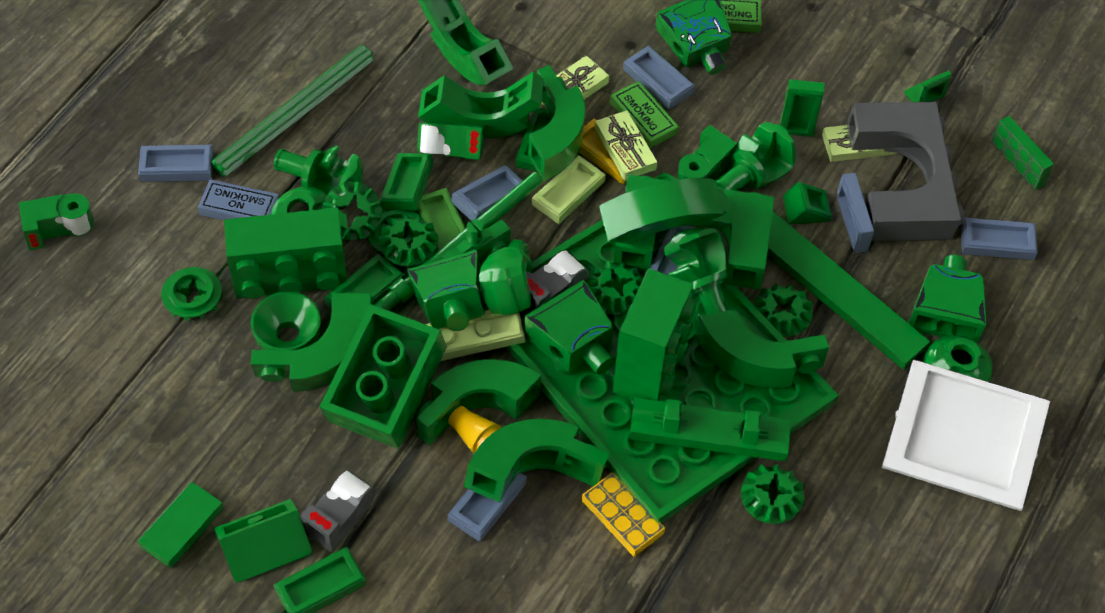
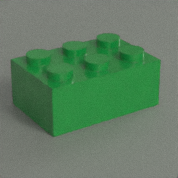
[224,207,347,299]
[613,268,697,401]
[319,304,447,449]

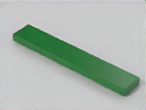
[767,212,930,370]

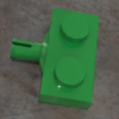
[442,219,511,266]

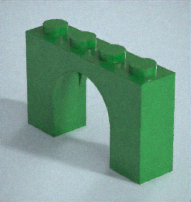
[613,174,774,290]

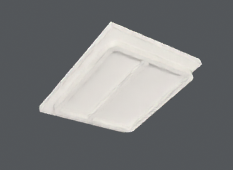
[882,360,1050,511]

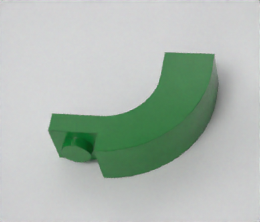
[418,71,544,138]
[599,178,733,244]
[251,293,372,392]
[464,419,610,503]

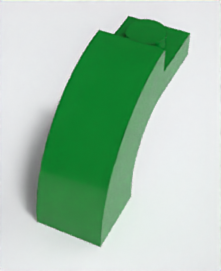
[418,0,514,85]
[528,65,585,182]
[697,309,829,388]
[417,359,541,446]

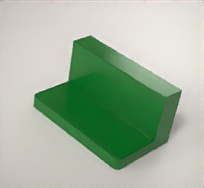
[214,499,312,583]

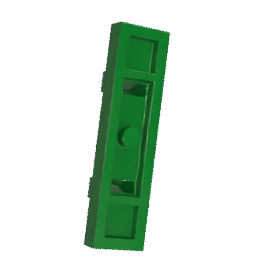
[629,398,791,462]

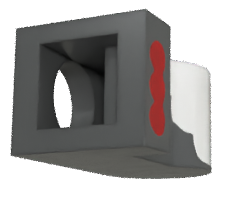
[526,251,589,313]
[300,471,376,553]

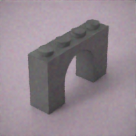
[846,102,964,241]

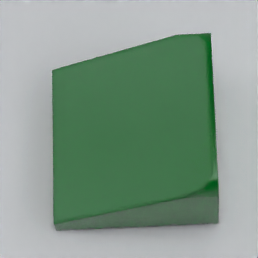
[904,70,952,102]
[783,182,832,224]

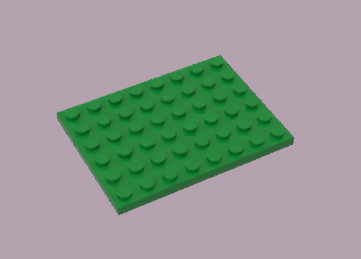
[485,219,839,523]

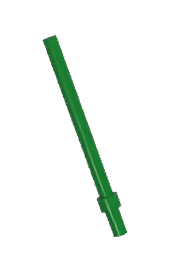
[374,172,543,311]

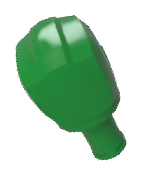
[715,122,796,191]
[273,146,364,209]
[664,228,729,314]
[478,239,533,315]

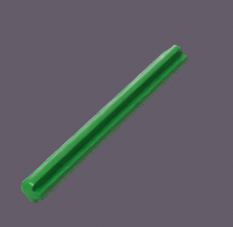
[212,44,374,177]

